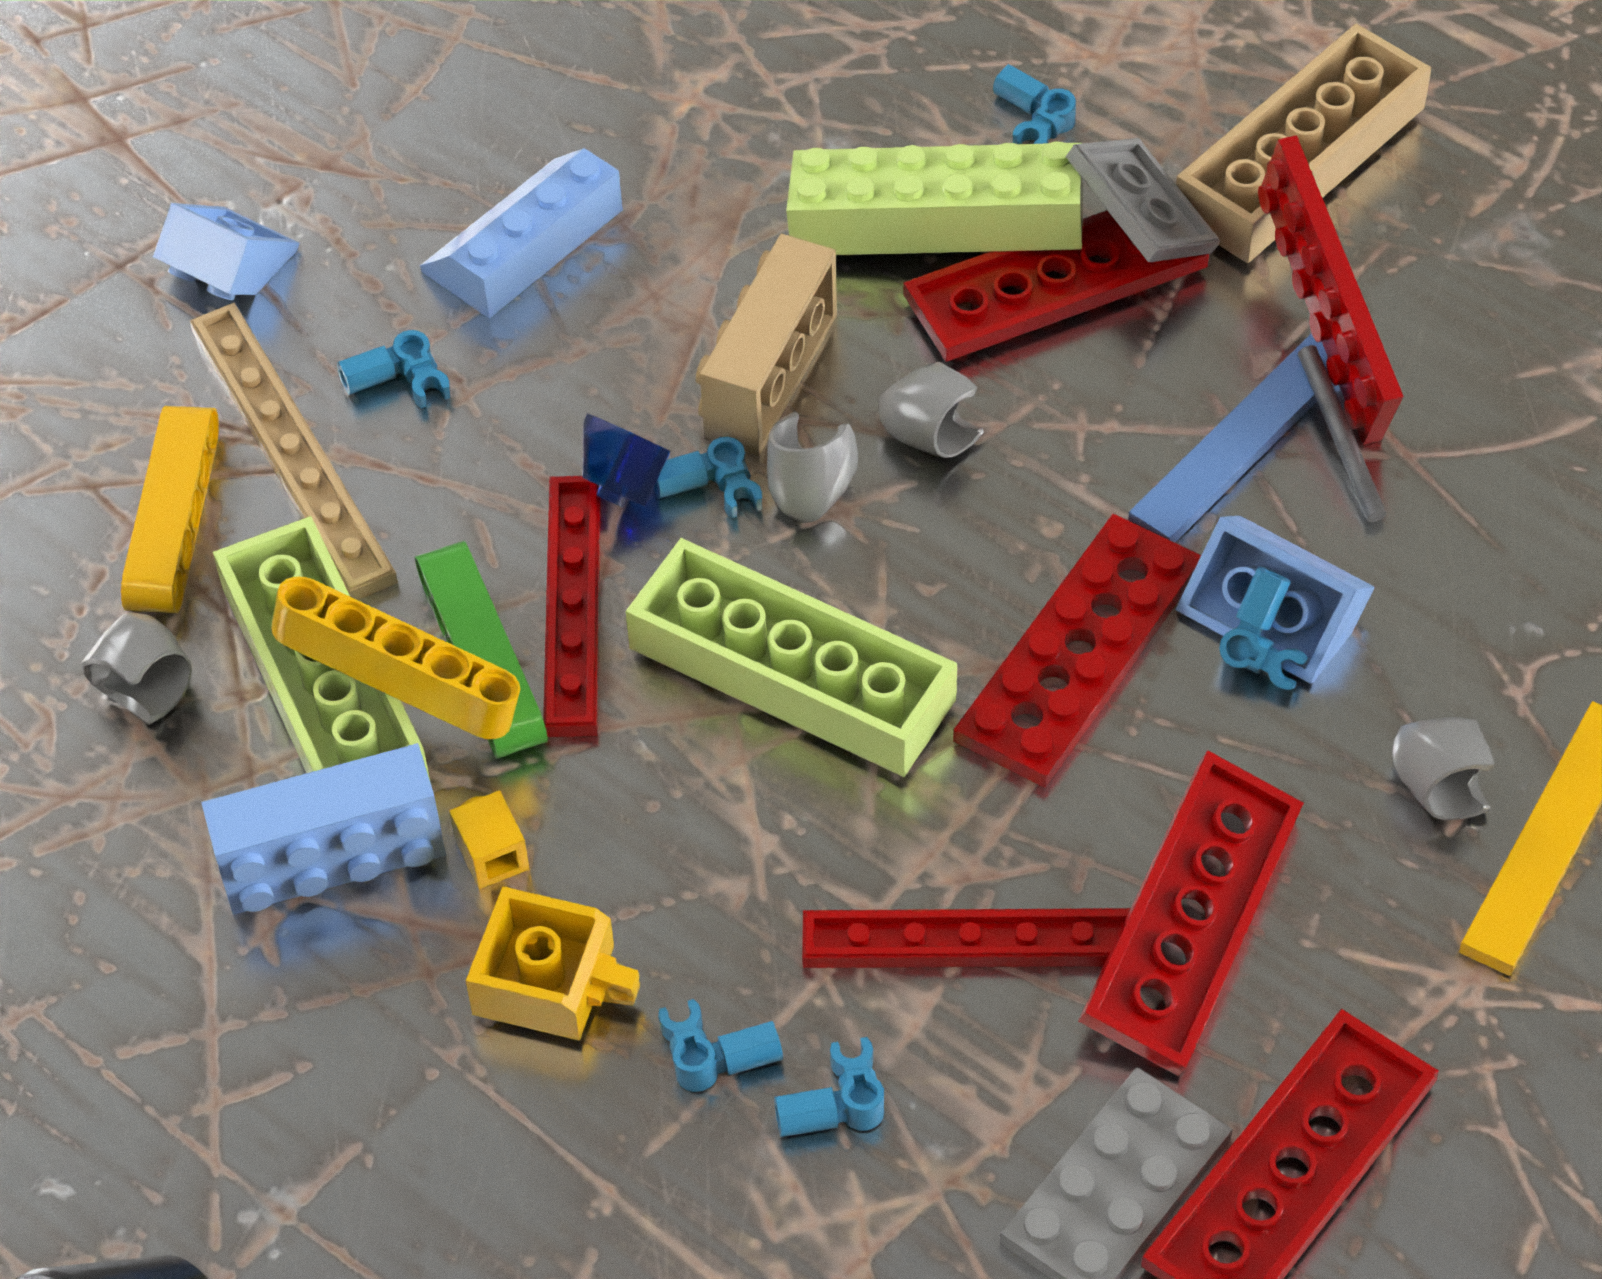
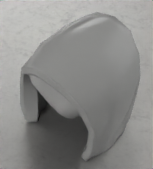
[878,362,984,458]
[767,412,858,523]
[81,612,192,725]
[1392,716,1495,821]

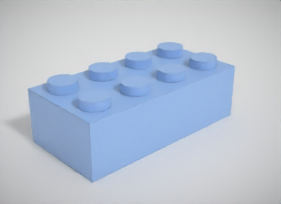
[201,743,446,915]

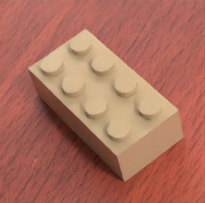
[696,233,837,456]

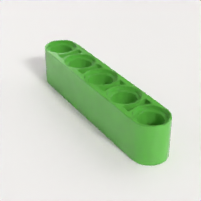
[414,541,548,759]

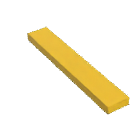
[1459,701,1602,976]

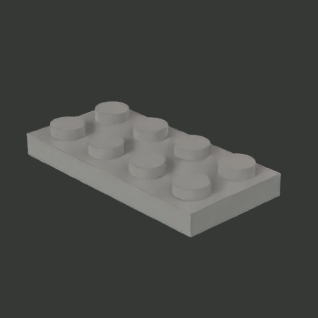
[1000,1067,1233,1279]

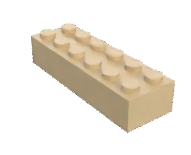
[1176,23,1431,263]

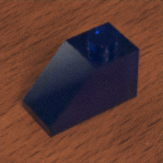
[582,413,670,508]

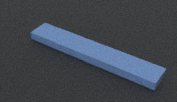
[1128,333,1333,542]

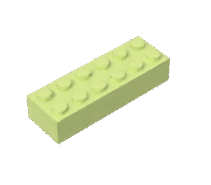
[786,141,1083,255]
[213,516,431,783]
[625,538,957,777]

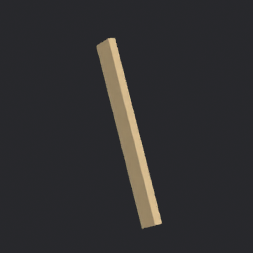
[190,302,398,600]

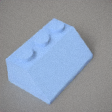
[1175,516,1375,684]

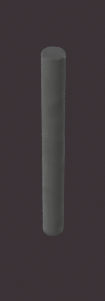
[1298,345,1387,522]

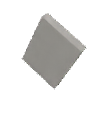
[1066,138,1220,262]

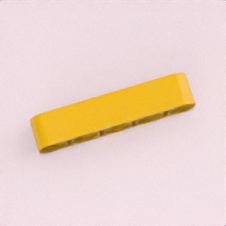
[121,406,219,613]
[271,577,521,739]

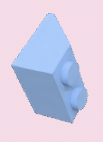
[153,203,300,300]

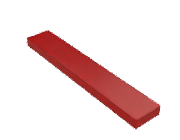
[543,475,601,738]
[802,908,1131,968]

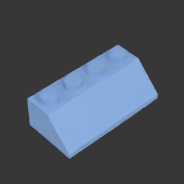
[420,148,623,319]

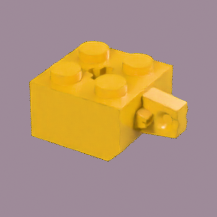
[465,886,640,1041]

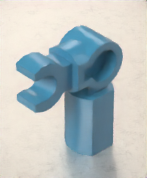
[993,64,1076,144]
[337,330,450,409]
[649,437,762,519]
[1219,567,1308,690]
[658,999,783,1092]
[774,1037,884,1137]

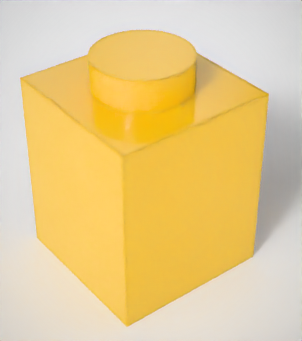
[449,790,530,890]

